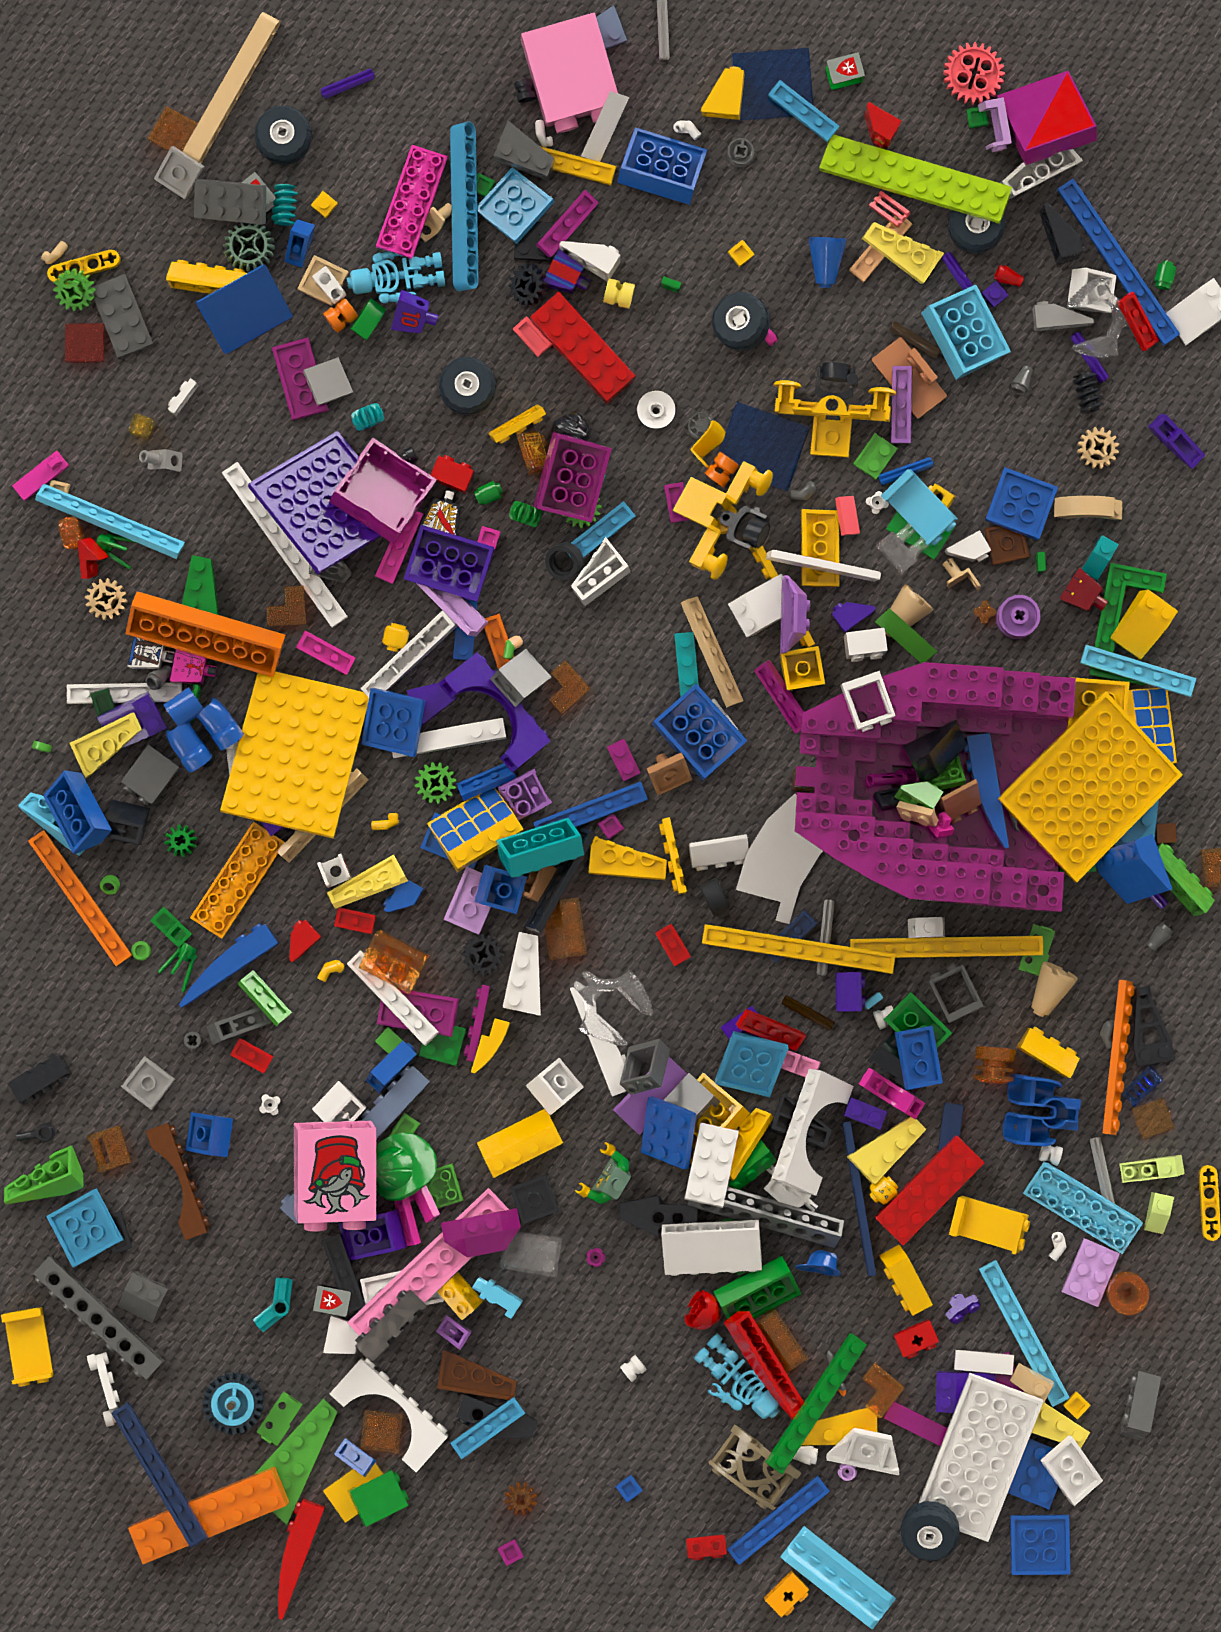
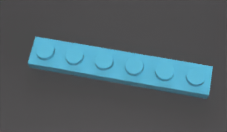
[1080,645,1196,697]

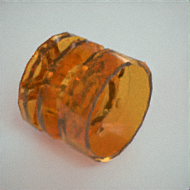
[973,1046,1016,1084]
[1106,1271,1149,1315]

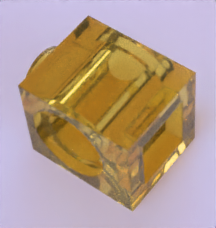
[128,413,155,440]

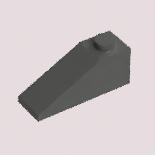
[206,1007,271,1045]

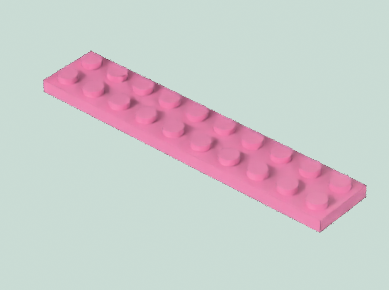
[347,1188,509,1335]

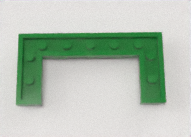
[1089,563,1167,686]

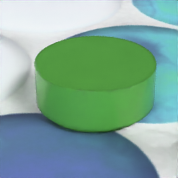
[32,741,52,753]
[131,941,151,961]

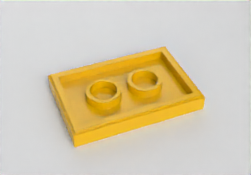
[323,1462,383,1523]

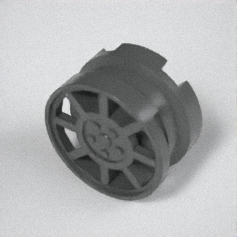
[727,138,754,168]
[688,412,714,440]

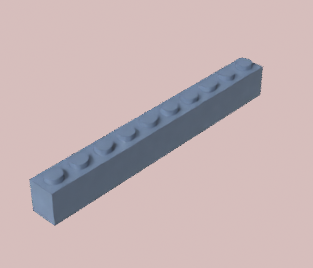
[280,1066,430,1224]

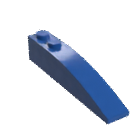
[963,733,1009,849]
[179,923,279,1008]

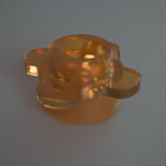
[973,600,996,623]

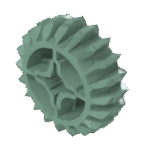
[223,222,275,273]

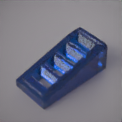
[1121,1065,1163,1107]

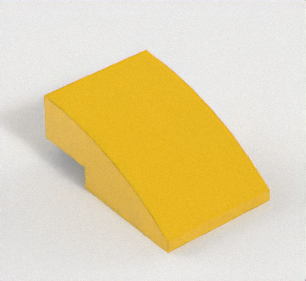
[471,1018,510,1073]

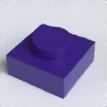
[981,281,1008,308]

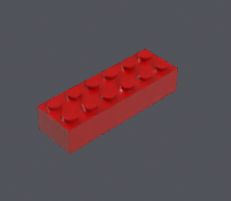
[530,292,635,405]
[874,1135,984,1246]

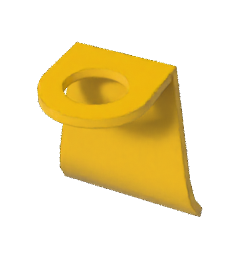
[690,421,726,468]

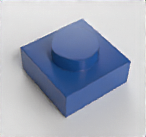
[615,1474,643,1502]

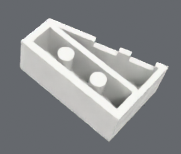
[571,537,630,606]

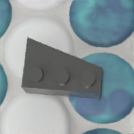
[494,121,555,181]
[1119,1371,1161,1441]

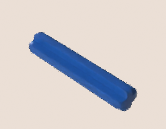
[878,457,934,485]

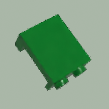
[347,1470,409,1527]

